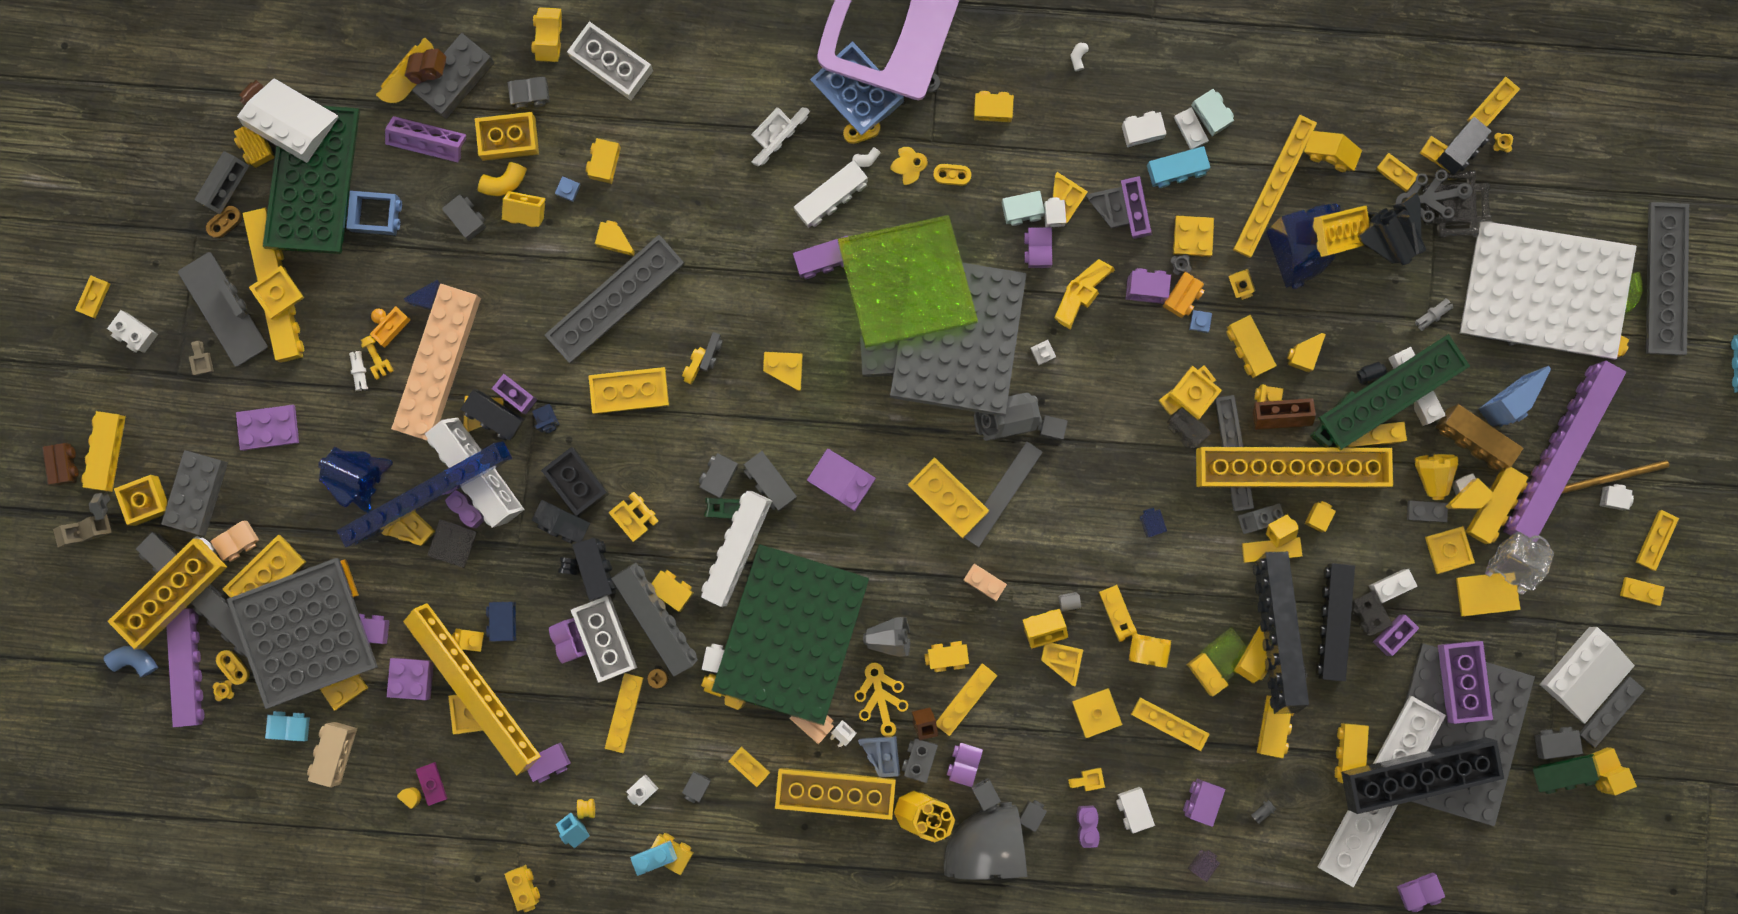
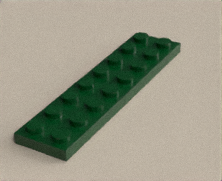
[1318,334,1470,450]

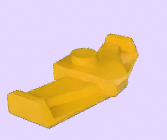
[1054,259,1115,329]

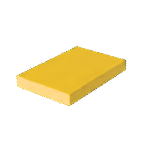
[1456,571,1520,616]

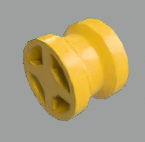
[577,799,595,819]

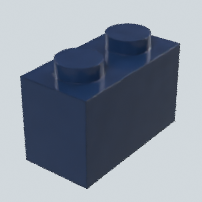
[486,602,516,641]

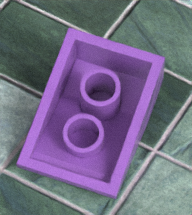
[807,449,876,512]

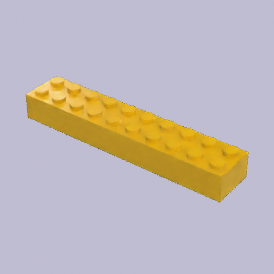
[1196,447,1393,488]

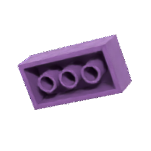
[1438,641,1493,724]

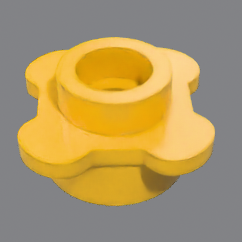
[1493,133,1513,153]
[213,680,234,701]

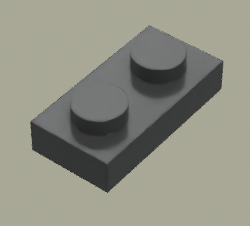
[700,332,723,372]
[1407,501,1448,523]

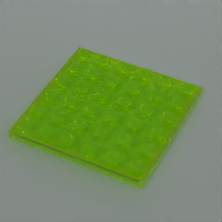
[837,215,978,348]

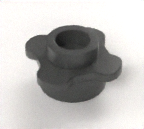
[1171,254,1192,275]

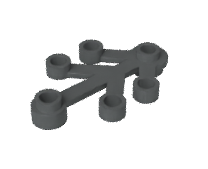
[1396,170,1472,223]

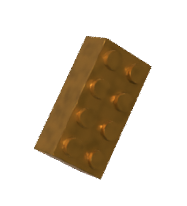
[1435,404,1524,471]

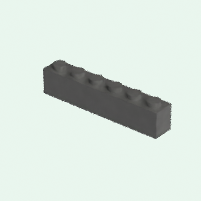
[611,563,698,676]

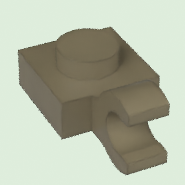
[189,341,214,376]

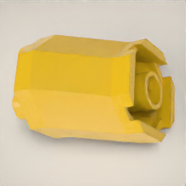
[894,790,955,842]

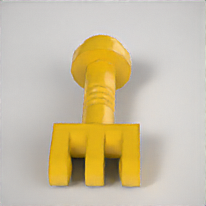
[361,336,394,380]

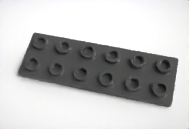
[178,252,269,367]

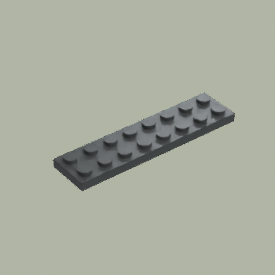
[1646,202,1689,356]
[545,235,685,364]

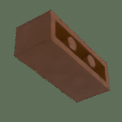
[1253,398,1316,430]

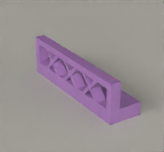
[385,116,466,162]

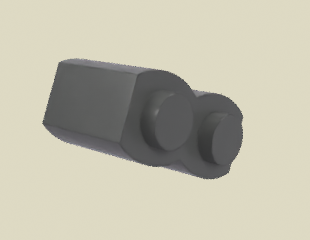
[507,77,550,110]

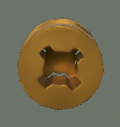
[647,669,668,688]

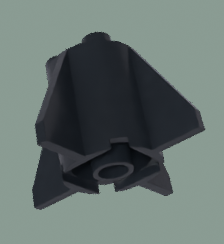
[1358,193,1426,265]

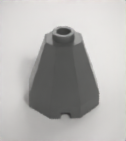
[863,617,911,657]

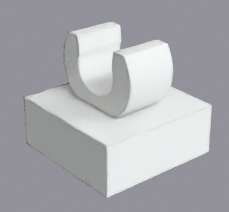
[1030,340,1056,366]
[830,720,856,747]

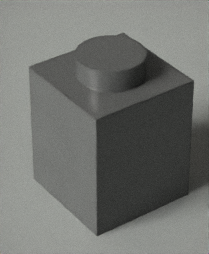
[1037,415,1068,441]
[682,771,712,803]
[1019,800,1047,832]

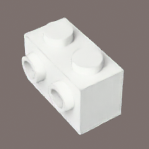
[107,310,158,353]

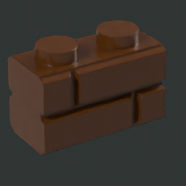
[42,443,79,486]

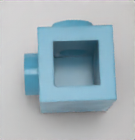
[556,813,589,848]

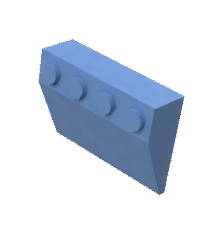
[810,41,904,136]
[1478,366,1551,427]

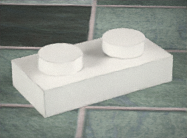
[1174,107,1209,150]

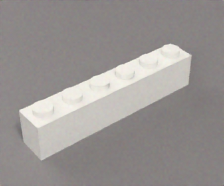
[701,491,772,607]

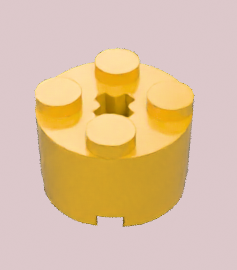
[1129,634,1171,668]

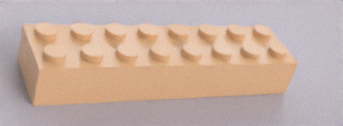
[391,284,481,441]

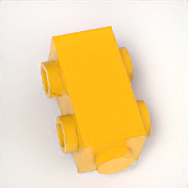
[924,641,969,672]
[504,865,540,912]

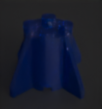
[318,447,393,513]

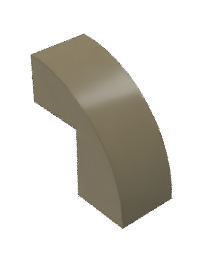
[53,514,112,548]

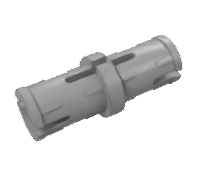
[1415,298,1453,331]

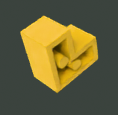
[1304,131,1362,172]
[1592,747,1637,795]

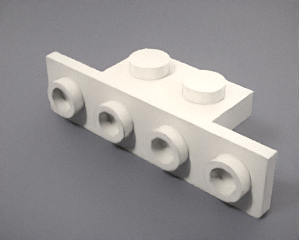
[751,107,810,166]

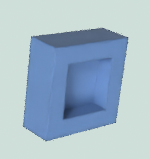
[555,176,581,202]
[1189,310,1212,333]

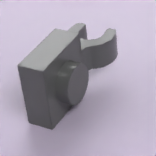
[89,492,110,520]

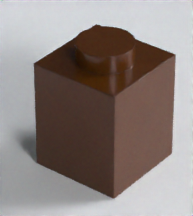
[912,707,938,741]

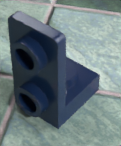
[532,404,560,434]

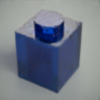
[1139,507,1167,538]

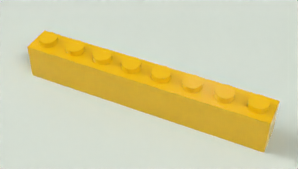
[243,208,304,363]

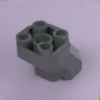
[974,393,1042,441]

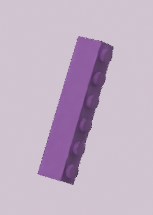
[167,609,204,727]

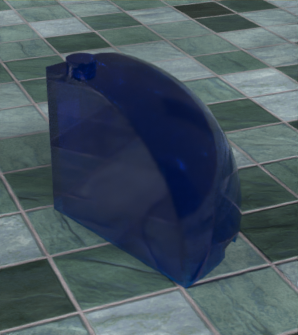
[1266,203,1341,289]

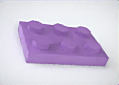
[236,405,299,451]

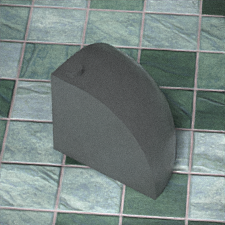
[944,802,1027,879]

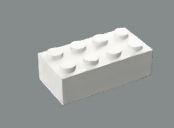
[567,21,653,100]
[571,596,637,683]

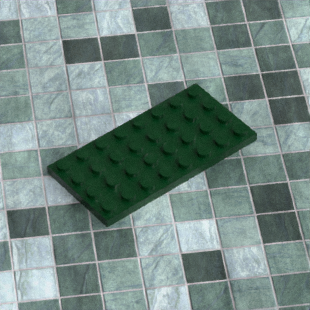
[263,106,360,254]

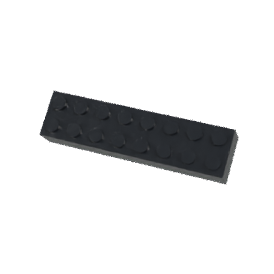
[1253,551,1309,714]
[1341,737,1504,814]

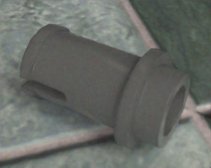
[1251,800,1276,824]

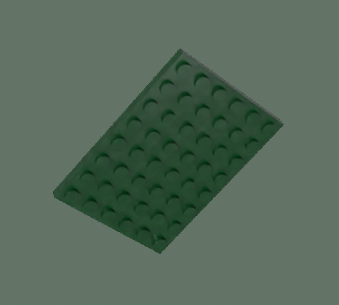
[712,544,869,726]

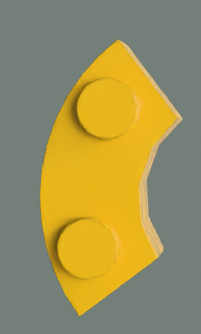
[532,8,562,62]

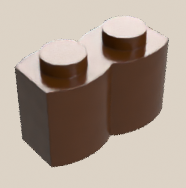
[404,49,447,84]

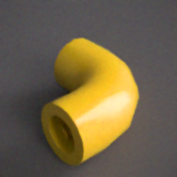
[478,162,527,196]

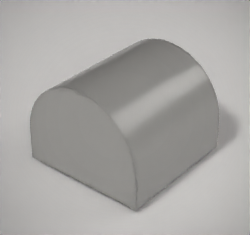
[1058,592,1081,611]

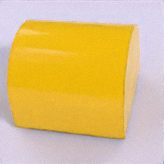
[397,787,421,809]

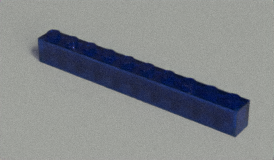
[337,441,512,548]

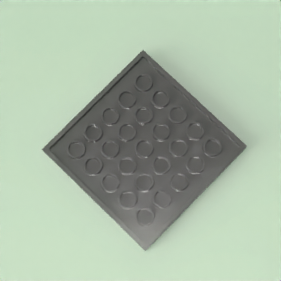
[227,558,378,709]

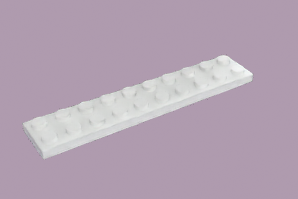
[1318,696,1446,887]

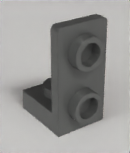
[1238,504,1284,534]

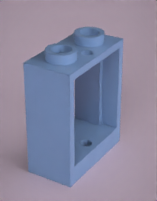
[346,191,402,235]

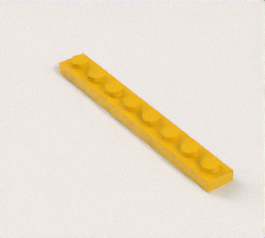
[1233,115,1317,258]

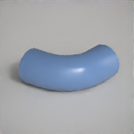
[104,646,158,678]

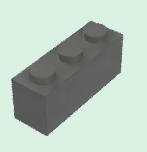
[194,151,249,214]
[743,451,797,511]

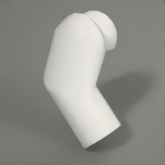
[1071,43,1089,71]
[852,147,881,167]

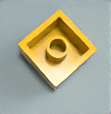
[114,475,168,526]

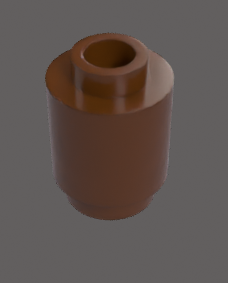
[239,80,264,105]

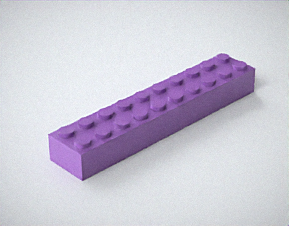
[1504,361,1626,542]

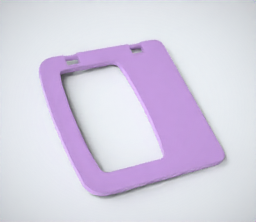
[817,0,959,100]

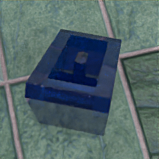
[404,280,441,310]

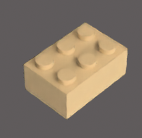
[307,722,357,787]

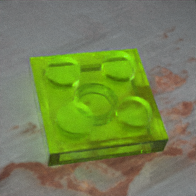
[1201,627,1247,681]

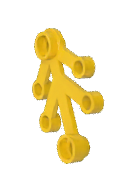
[854,663,908,737]

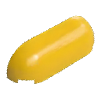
[376,38,434,103]

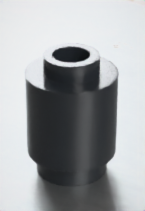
[1356,362,1387,386]

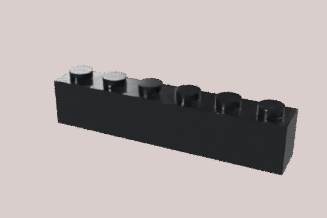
[1316,563,1355,682]

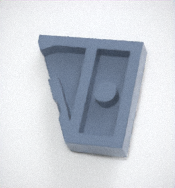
[858,736,900,777]

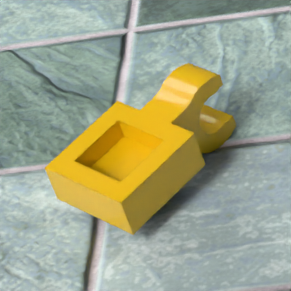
[1068,768,1105,791]

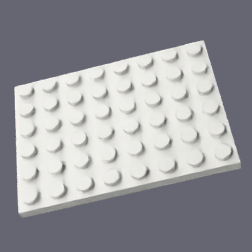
[1460,221,1636,360]

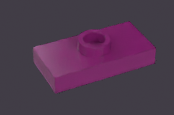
[416,762,448,806]

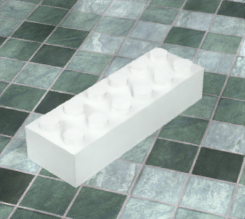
[425,417,525,528]

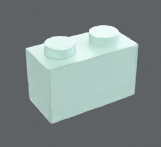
[1191,89,1234,136]
[1001,191,1045,226]

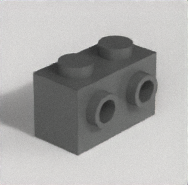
[901,737,938,783]

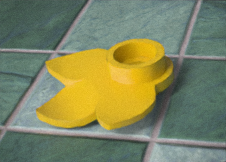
[890,147,928,185]

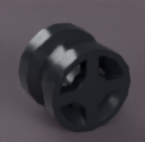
[558,557,578,575]

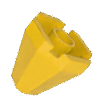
[1415,454,1458,500]

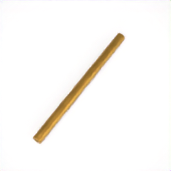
[1561,460,1669,494]

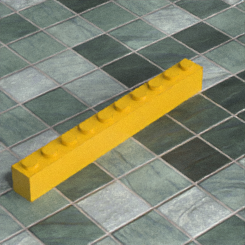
[403,603,541,776]

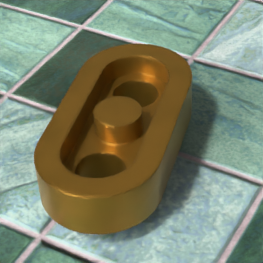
[206,206,242,239]

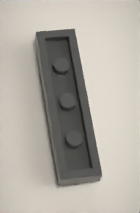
[1580,676,1645,748]

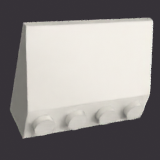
[237,79,339,163]
[1539,627,1635,724]

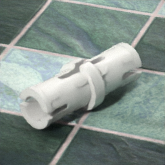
[349,351,368,391]

